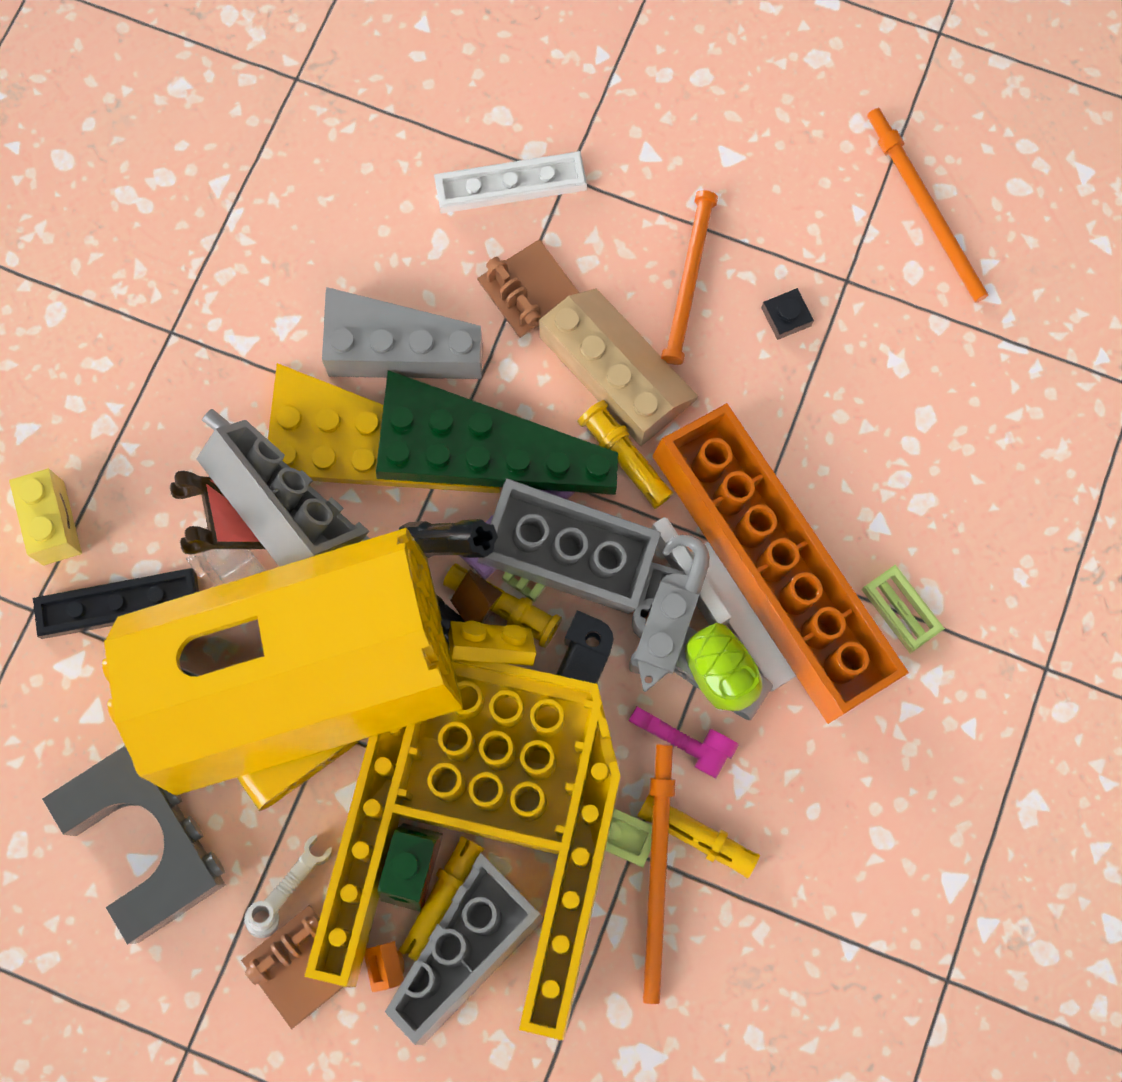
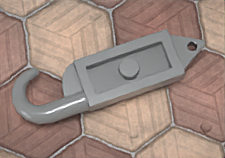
[633,534,710,692]

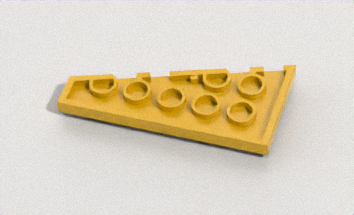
[268,363,500,493]

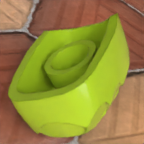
[684,623,763,711]

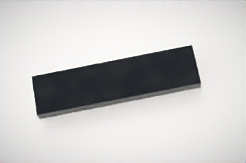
[33,568,199,639]

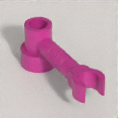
[629,706,739,779]

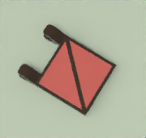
[170,471,265,554]

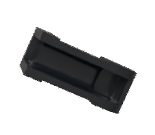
[556,610,614,684]

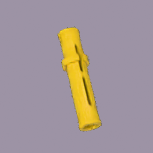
[637,793,760,879]
[398,835,485,961]

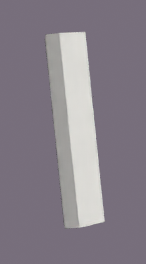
[434,151,587,214]
[690,542,796,692]

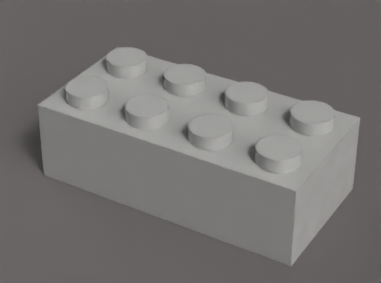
[477,479,661,614]

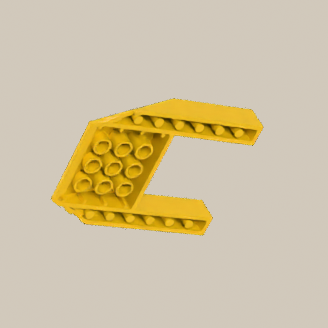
[304,654,621,1041]

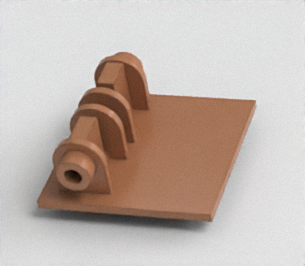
[477,239,579,338]
[241,905,344,1030]

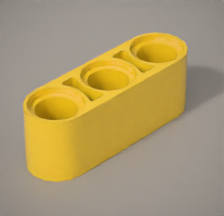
[236,740,359,811]

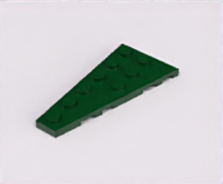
[376,370,618,495]

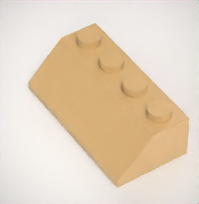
[539,288,699,446]

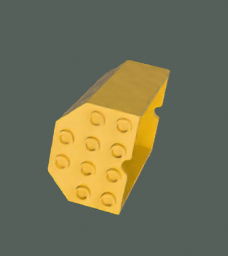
[102,528,464,796]

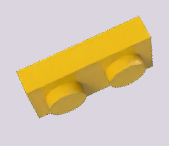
[448,621,536,666]

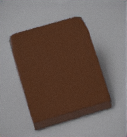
[450,570,503,624]

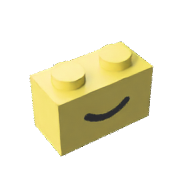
[9,468,82,566]

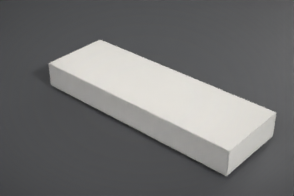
[651,517,731,626]

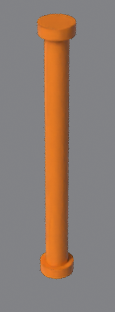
[661,190,718,365]

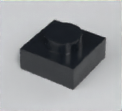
[761,288,814,340]

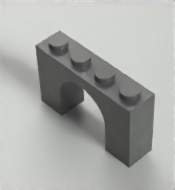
[42,746,226,944]

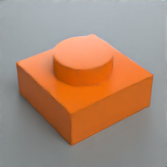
[364,941,405,992]

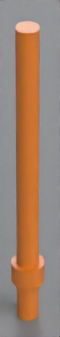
[867,108,989,303]
[643,744,676,1004]

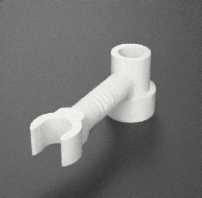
[244,835,332,938]

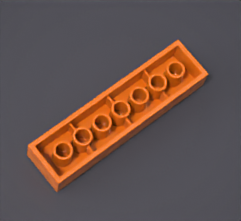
[652,403,909,724]

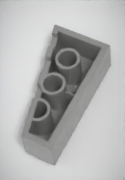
[322,287,483,379]
[196,419,370,567]
[385,853,544,1045]

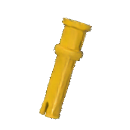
[577,400,674,509]
[443,563,562,648]

